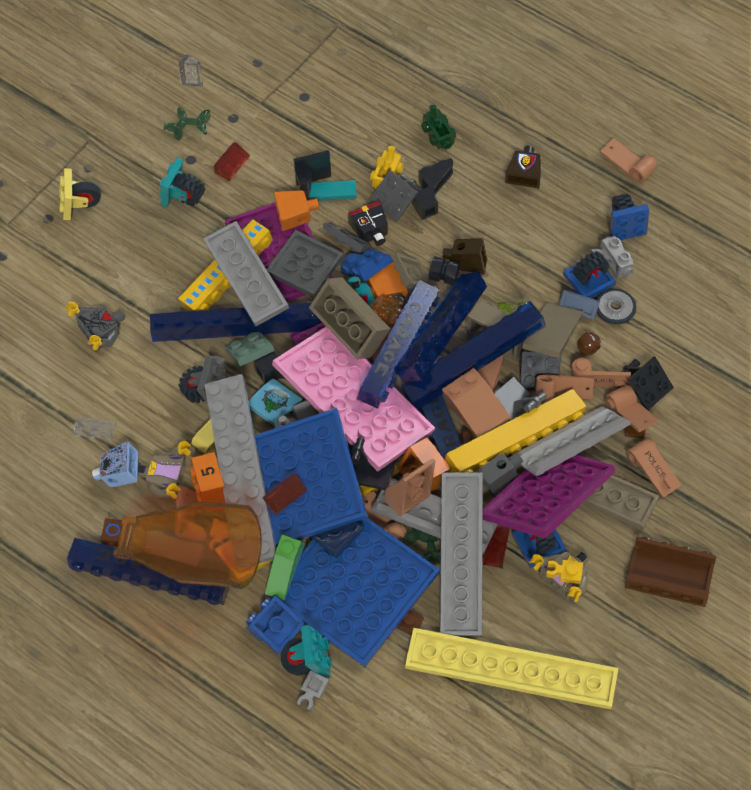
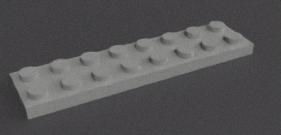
[440,473,483,636]

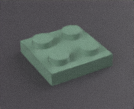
[225,332,274,367]

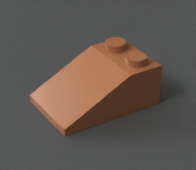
[442,368,511,438]
[384,458,436,517]

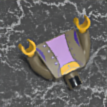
[137,441,191,499]
[529,552,589,602]

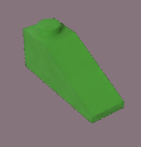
[265,535,305,601]

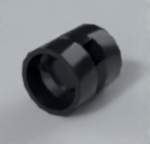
[429,256,460,286]

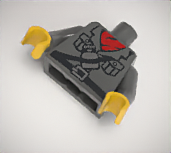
[65,302,125,352]

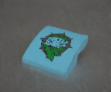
[249,378,303,427]

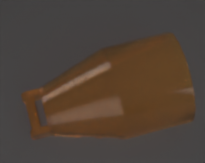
[113,501,262,589]

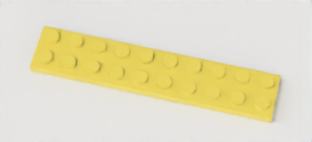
[405,628,618,710]

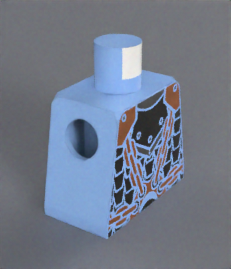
[92,441,138,487]

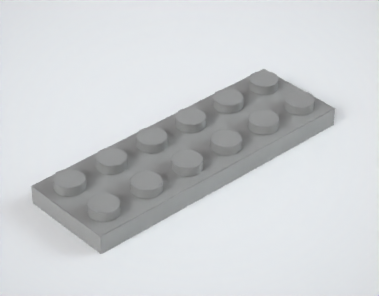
[203,221,289,326]

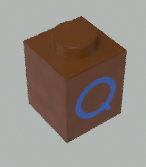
[101,518,127,552]

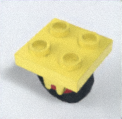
[59,168,101,220]

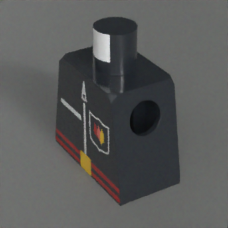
[348,201,388,246]

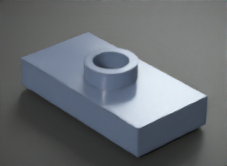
[559,289,601,320]

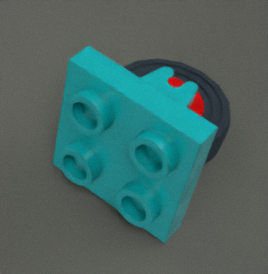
[281,625,332,678]

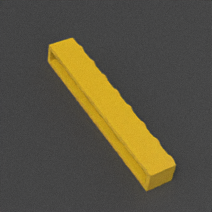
[445,389,587,473]

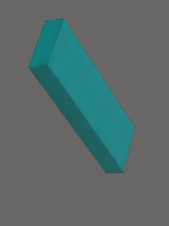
[309,180,357,201]

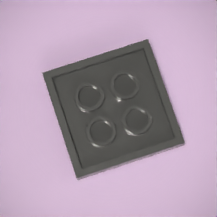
[266,230,343,298]

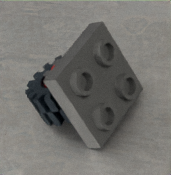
[178,357,228,404]

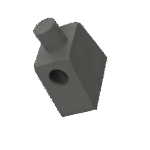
[477,453,523,497]

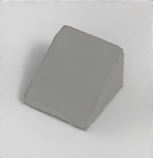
[293,400,317,421]

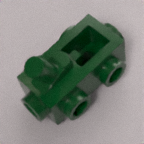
[421,105,456,150]

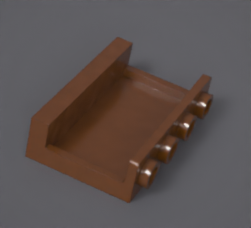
[625,537,717,607]

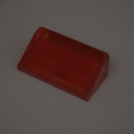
[214,142,250,181]
[262,473,307,515]
[483,527,510,569]

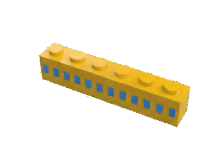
[178,220,273,319]

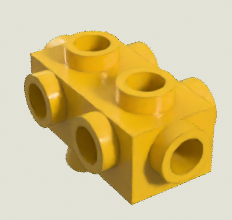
[370,146,404,189]

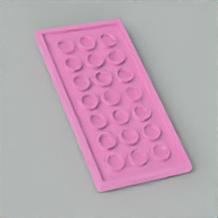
[272,327,435,472]

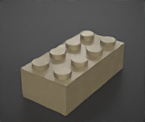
[309,277,390,360]

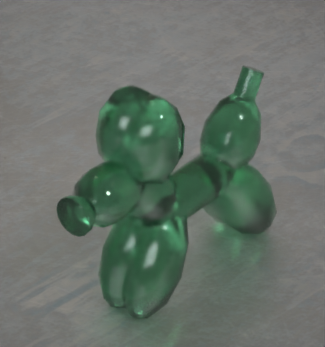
[164,107,211,140]
[404,527,441,563]

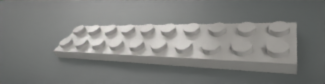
[204,374,276,569]

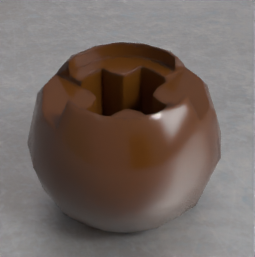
[577,332,601,355]

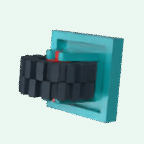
[159,158,205,208]

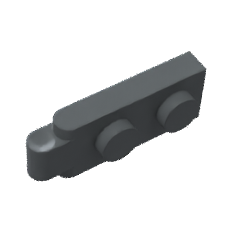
[323,222,371,253]

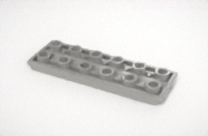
[517,406,631,476]
[371,479,498,554]

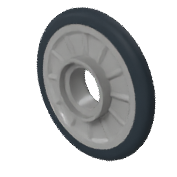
[596,289,637,324]

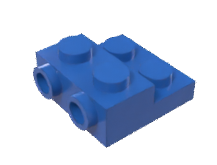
[340,249,393,282]
[246,595,306,655]

